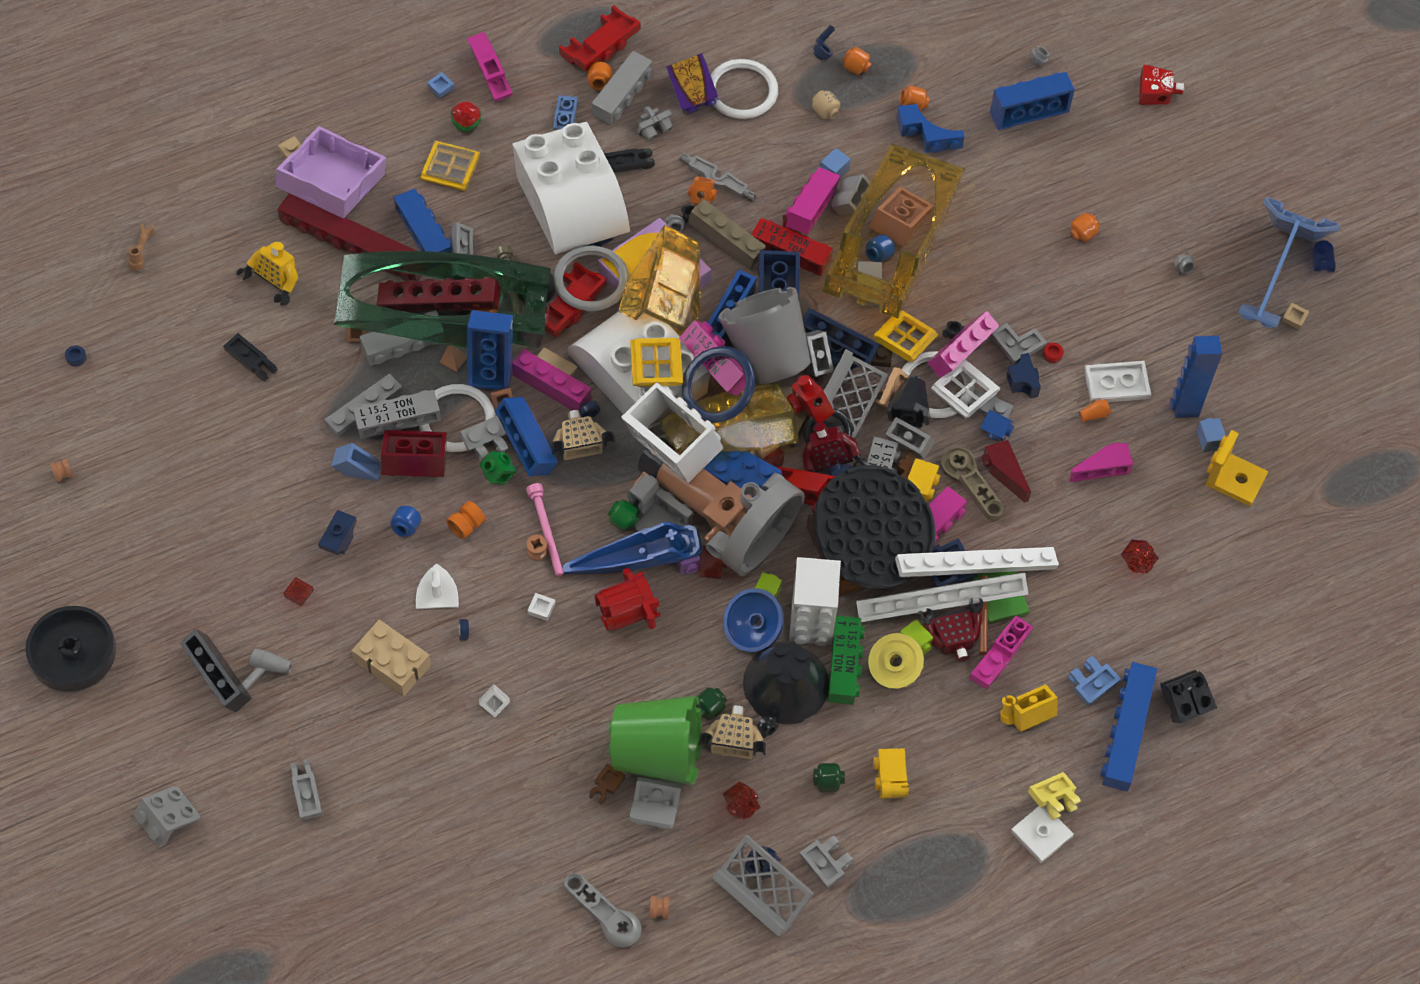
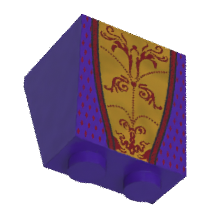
[666,53,719,114]

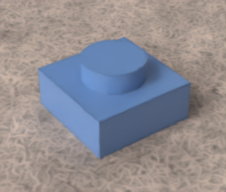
[427,72,455,98]

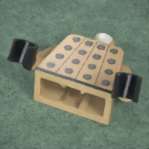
[551,410,616,461]
[698,706,766,759]

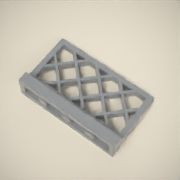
[813,350,888,438]
[712,835,814,937]

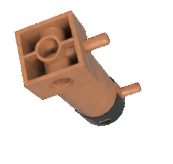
[632,438,752,543]

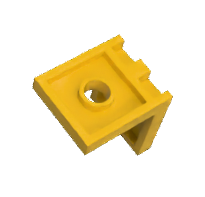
[1206,430,1269,507]

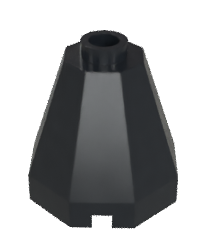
[887,376,931,429]

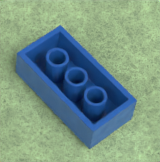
[990,72,1075,130]
[467,310,513,390]
[704,437,782,498]

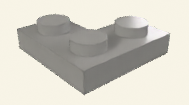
[990,323,1047,365]

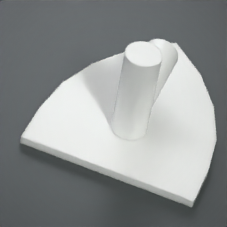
[416,564,459,609]

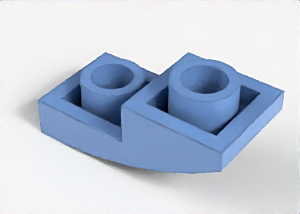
[553,95,578,130]

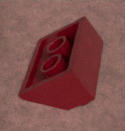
[381,430,447,477]

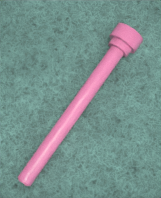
[526,483,564,577]

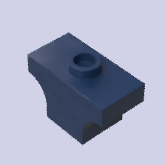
[1006,353,1041,398]
[318,510,357,555]

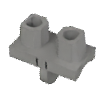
[636,106,673,141]

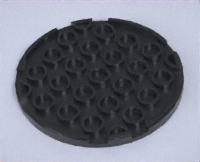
[813,465,936,589]

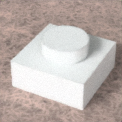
[527,593,555,621]

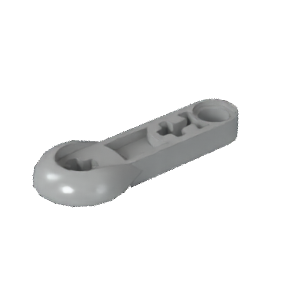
[564,873,642,948]

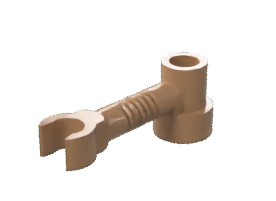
[128,223,154,271]

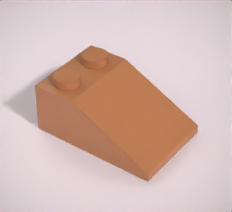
[869,187,934,246]

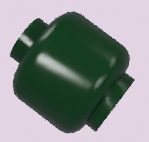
[696,687,727,720]
[813,763,845,792]

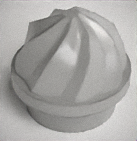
[1030,46,1049,66]
[665,214,684,234]
[1174,254,1195,274]

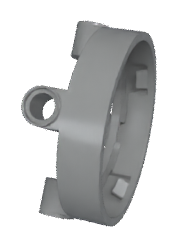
[706,473,805,576]

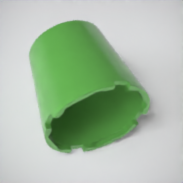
[609,696,702,785]

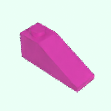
[1069,442,1133,482]

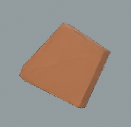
[440,342,468,373]

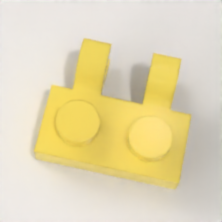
[1028,772,1081,820]

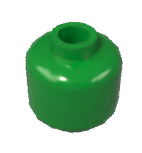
[607,499,640,531]

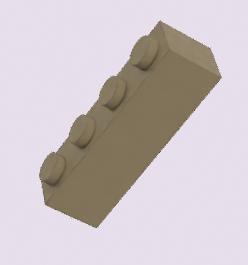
[688,199,766,270]

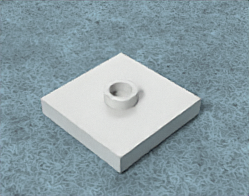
[1011,806,1074,863]

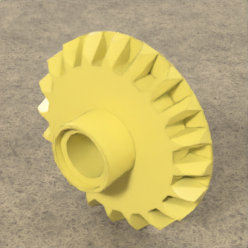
[868,633,924,689]

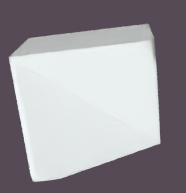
[479,684,510,718]

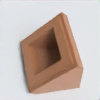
[346,322,368,342]
[490,388,513,410]

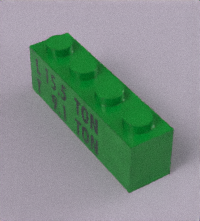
[828,616,865,705]

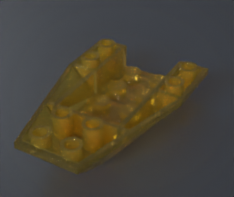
[618,225,701,336]
[660,382,799,452]

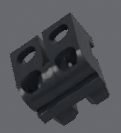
[1160,670,1217,723]

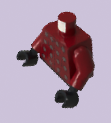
[802,423,867,473]
[918,597,983,662]

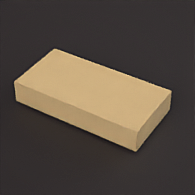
[537,347,578,377]

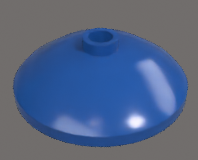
[723,588,784,652]

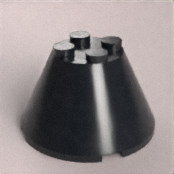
[743,643,829,725]

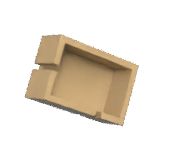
[351,620,431,697]

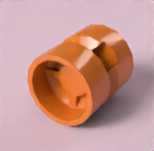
[446,500,486,540]

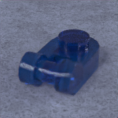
[1312,240,1336,273]

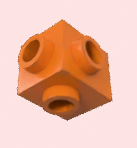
[688,176,717,206]

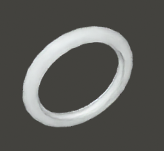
[711,59,778,119]
[902,351,975,419]
[419,384,496,452]

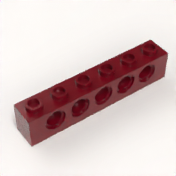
[376,277,501,313]

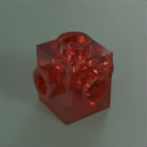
[1121,539,1159,573]
[722,781,761,820]

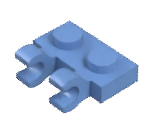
[1067,656,1121,706]

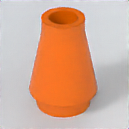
[1079,399,1111,422]

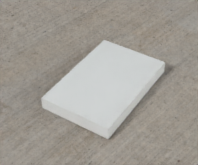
[1084,361,1152,404]

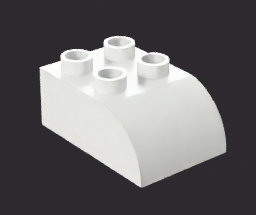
[512,122,630,255]
[567,301,710,423]

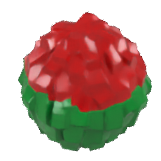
[451,101,482,132]

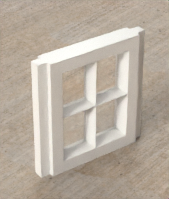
[931,359,1000,419]

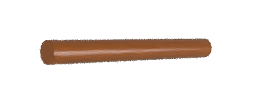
[979,575,988,655]

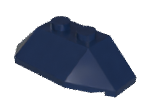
[803,308,880,369]

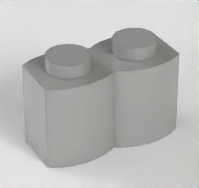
[832,174,871,216]
[627,474,659,519]

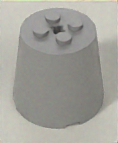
[719,287,811,384]

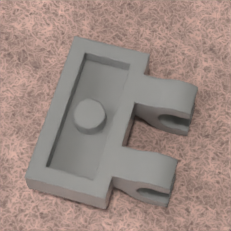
[459,416,508,462]
[800,836,853,889]

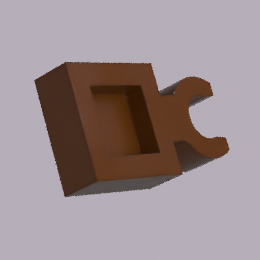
[589,764,625,805]

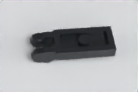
[604,148,655,173]
[223,333,278,382]

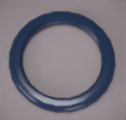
[682,346,755,423]

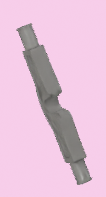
[680,152,757,201]

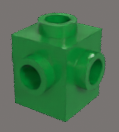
[479,451,517,485]

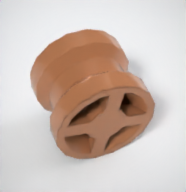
[50,458,73,483]
[526,534,548,561]
[650,896,669,919]

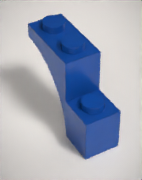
[896,104,965,153]

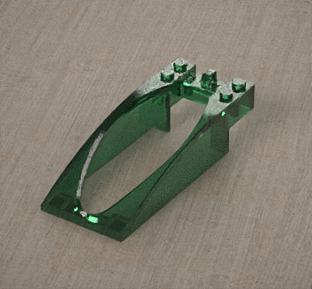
[334,251,551,349]

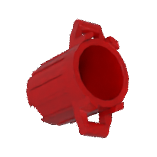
[594,568,661,631]

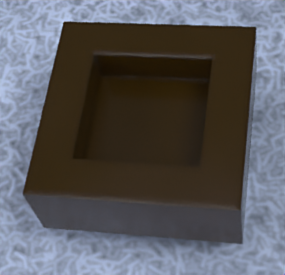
[870,345,892,367]

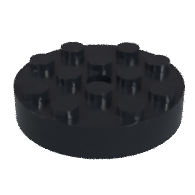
[25,606,116,692]

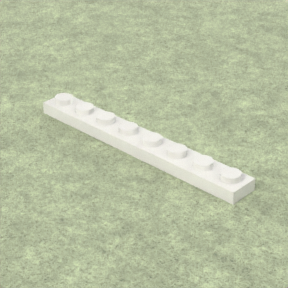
[895,547,1059,577]
[856,573,1028,622]

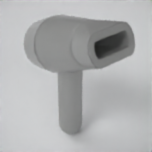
[242,649,292,690]

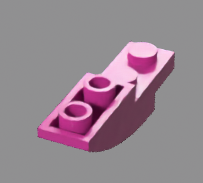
[466,32,513,102]
[969,616,1033,690]

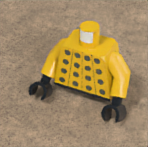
[236,242,298,306]

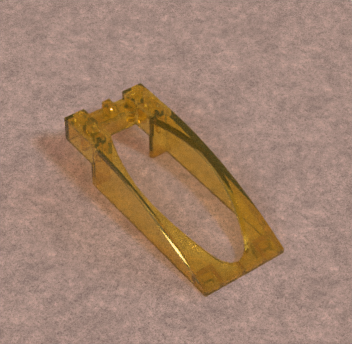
[823,143,965,318]

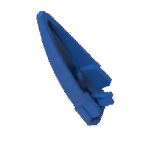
[562,522,703,574]

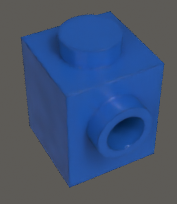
[981,410,1014,441]

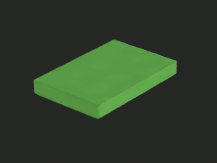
[972,571,1030,624]

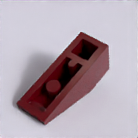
[981,440,1031,503]

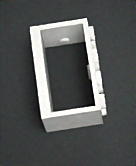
[621,382,723,483]
[789,557,841,646]

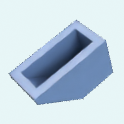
[331,443,381,481]

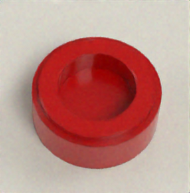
[1043,343,1064,363]
[785,393,803,414]

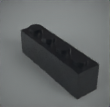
[180,629,252,712]

